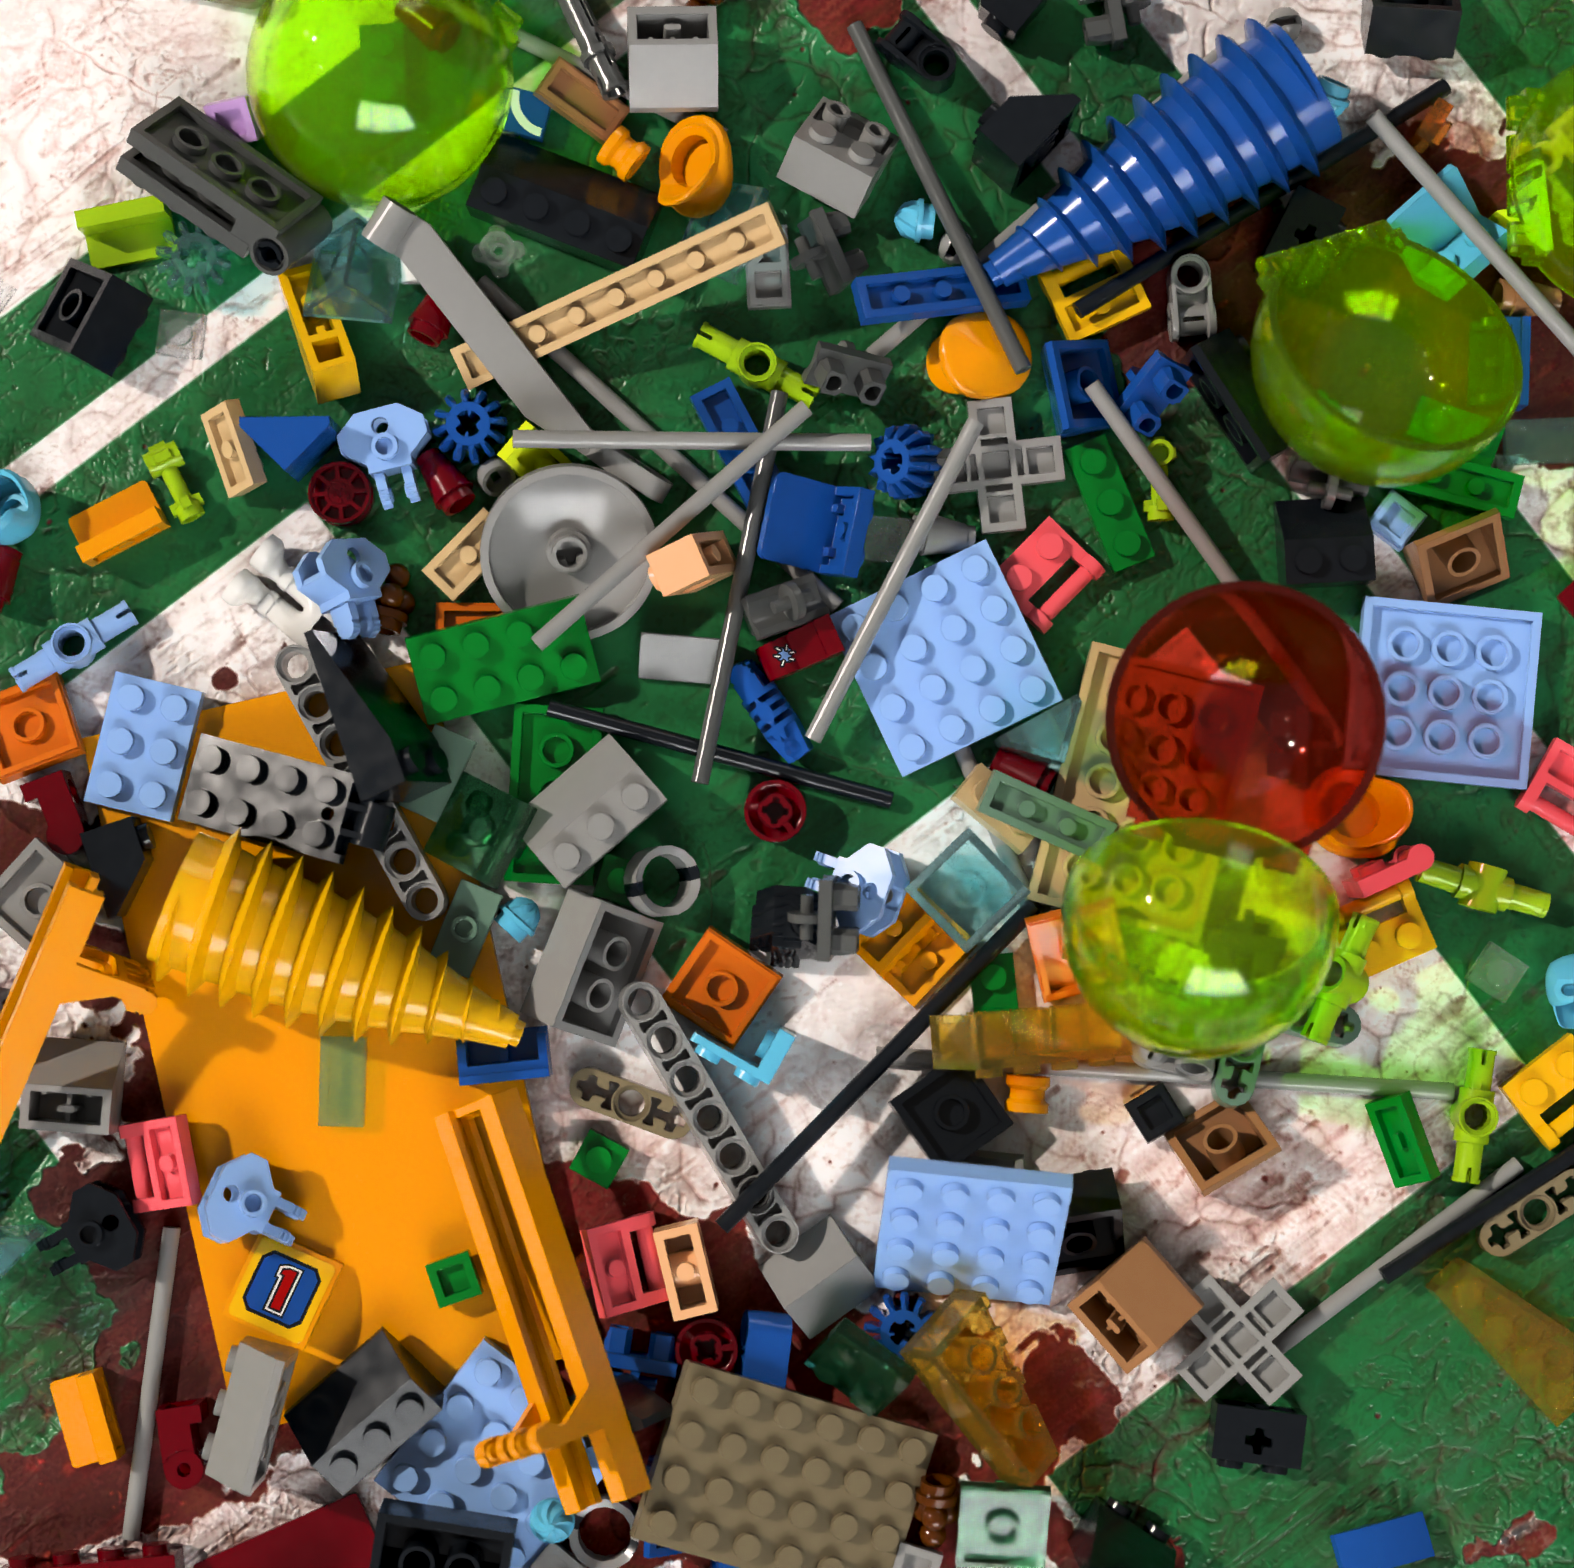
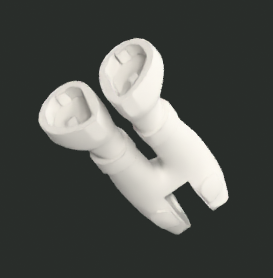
[221,534,336,649]

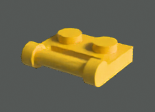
[1037,250,1152,340]
[1323,878,1437,977]
[1498,1033,1574,1151]

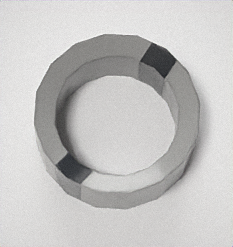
[623,845,701,917]
[569,1493,639,1568]

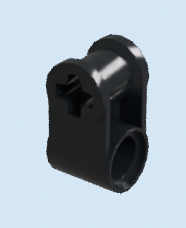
[874,10,956,94]

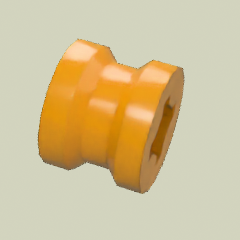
[596,125,651,182]
[1004,1074,1050,1114]

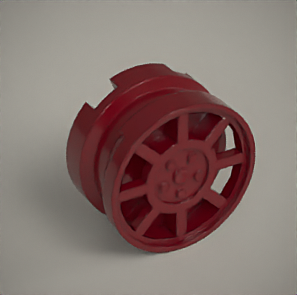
[308,461,375,527]
[744,780,806,843]
[675,1314,738,1371]

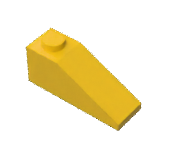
[277,261,361,405]

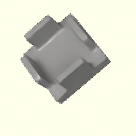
[0,837,97,951]

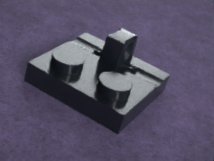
[888,1050,1014,1163]

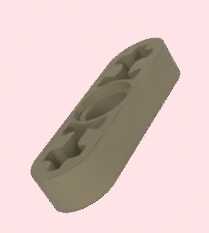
[569,1067,690,1139]
[1475,1167,1574,1257]

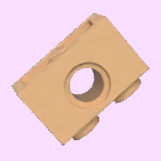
[646,530,736,597]
[653,1217,719,1322]

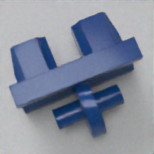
[1115,349,1193,437]
[604,1324,678,1391]

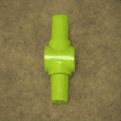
[692,321,820,409]
[1414,860,1551,918]
[1300,911,1380,1046]
[1449,1047,1499,1185]

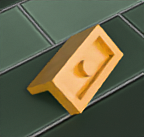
[68,480,171,567]
[50,1367,126,1468]

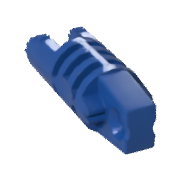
[730,659,814,764]

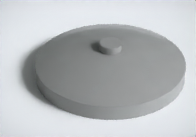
[480,463,659,639]

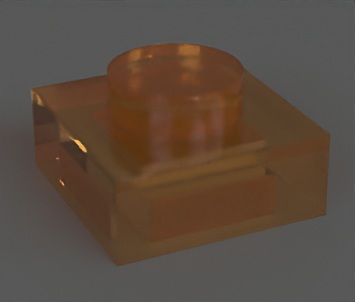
[1409,97,1454,154]

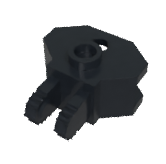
[35,1179,146,1277]

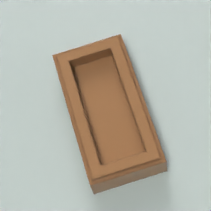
[533,56,629,145]

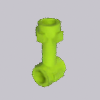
[1143,436,1176,522]
[141,440,205,524]

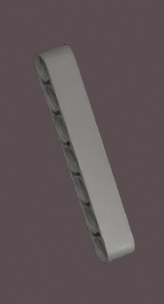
[274,644,449,921]
[617,981,799,1254]

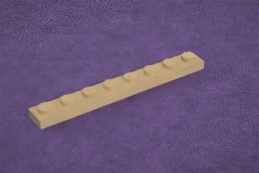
[450,201,789,390]

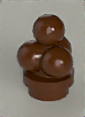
[375,563,416,637]
[913,1473,961,1548]

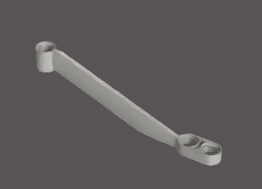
[361,195,673,504]

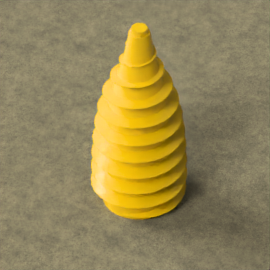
[146,827,526,1048]

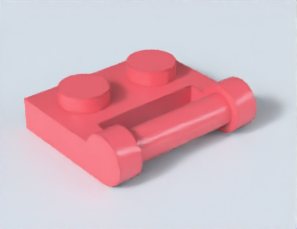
[1000,516,1106,635]
[1514,737,1574,836]
[1342,844,1435,898]
[118,1114,202,1214]
[579,1211,669,1318]

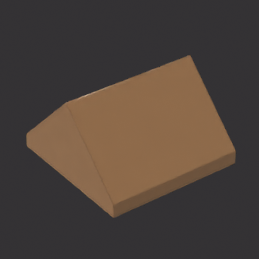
[1402,508,1510,603]
[1164,1087,1282,1197]

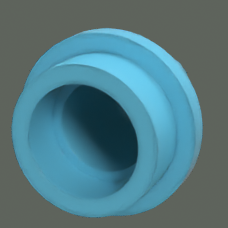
[1317,75,1351,117]
[894,198,936,243]
[494,897,540,943]
[530,1497,575,1544]

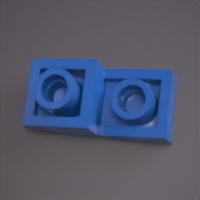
[1329,1511,1435,1568]

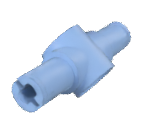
[8,600,139,693]

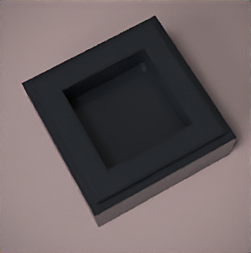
[1124,1082,1186,1145]

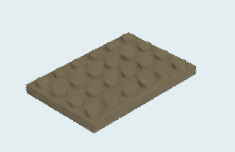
[630,1359,938,1568]

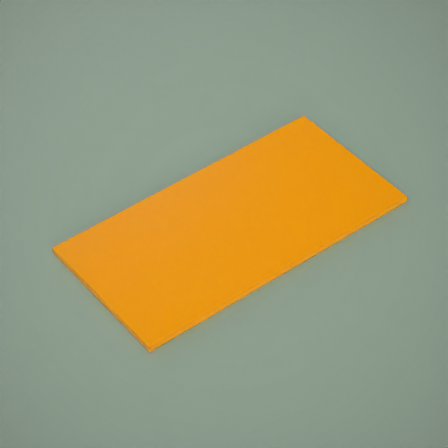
[82,662,563,1425]

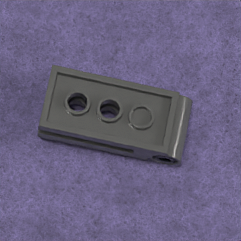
[116,96,333,276]

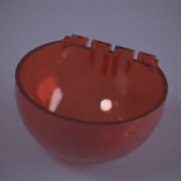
[1105,581,1388,876]

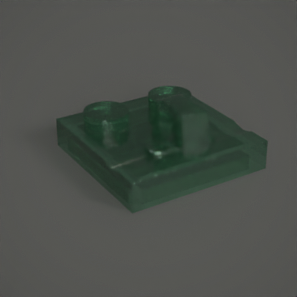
[423,771,538,889]
[803,1317,918,1416]
[954,1479,1051,1568]

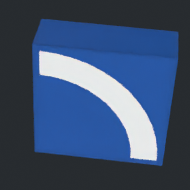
[499,86,552,143]

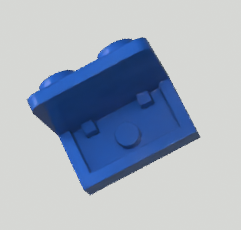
[757,472,875,578]

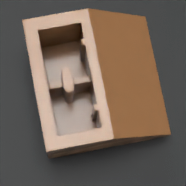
[1067,1236,1205,1374]

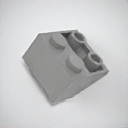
[627,6,718,113]
[776,96,900,219]
[18,1036,127,1135]

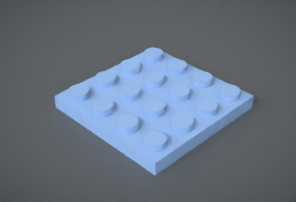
[830,539,1064,777]
[1347,596,1543,790]
[873,1156,1073,1305]
[374,1336,603,1568]

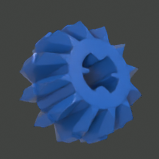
[432,389,508,465]
[867,424,943,500]
[864,1290,940,1369]

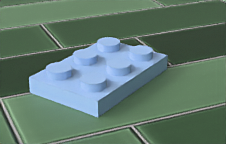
[83,671,205,822]

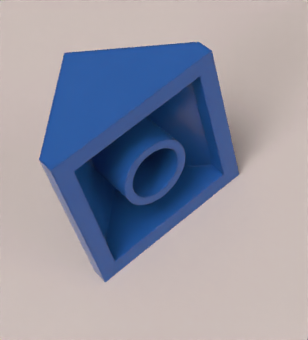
[1040,339,1119,439]
[239,416,342,482]

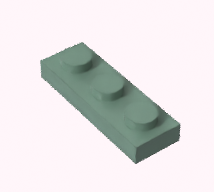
[975,769,1118,865]

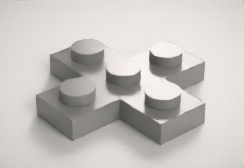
[931,396,1065,535]
[1174,1274,1304,1406]

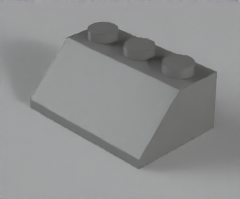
[508,733,668,888]
[520,887,664,1047]
[202,1335,299,1496]

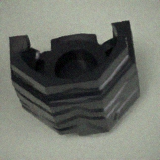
[749,885,818,969]

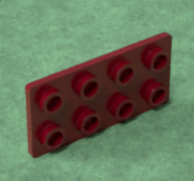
[193,1492,375,1568]

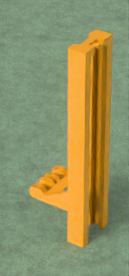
[0,861,158,1144]
[433,1087,651,1515]

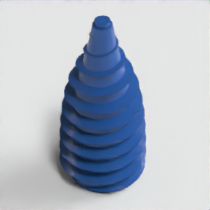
[982,18,1342,288]

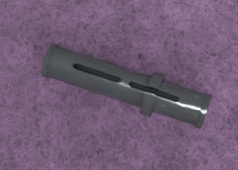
[557,0,629,101]

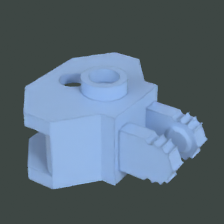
[337,403,432,510]
[292,538,390,640]
[804,843,911,938]
[197,1153,308,1247]

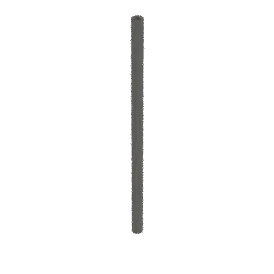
[847,21,1032,375]
[691,390,788,785]

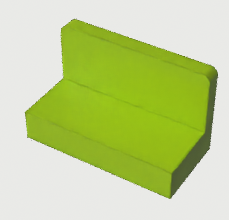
[74,195,179,270]

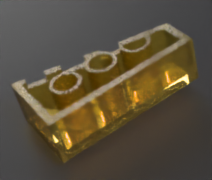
[929,1001,1133,1078]
[1424,1256,1574,1427]
[899,1289,1059,1488]

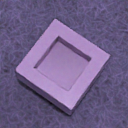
[203,94,262,143]

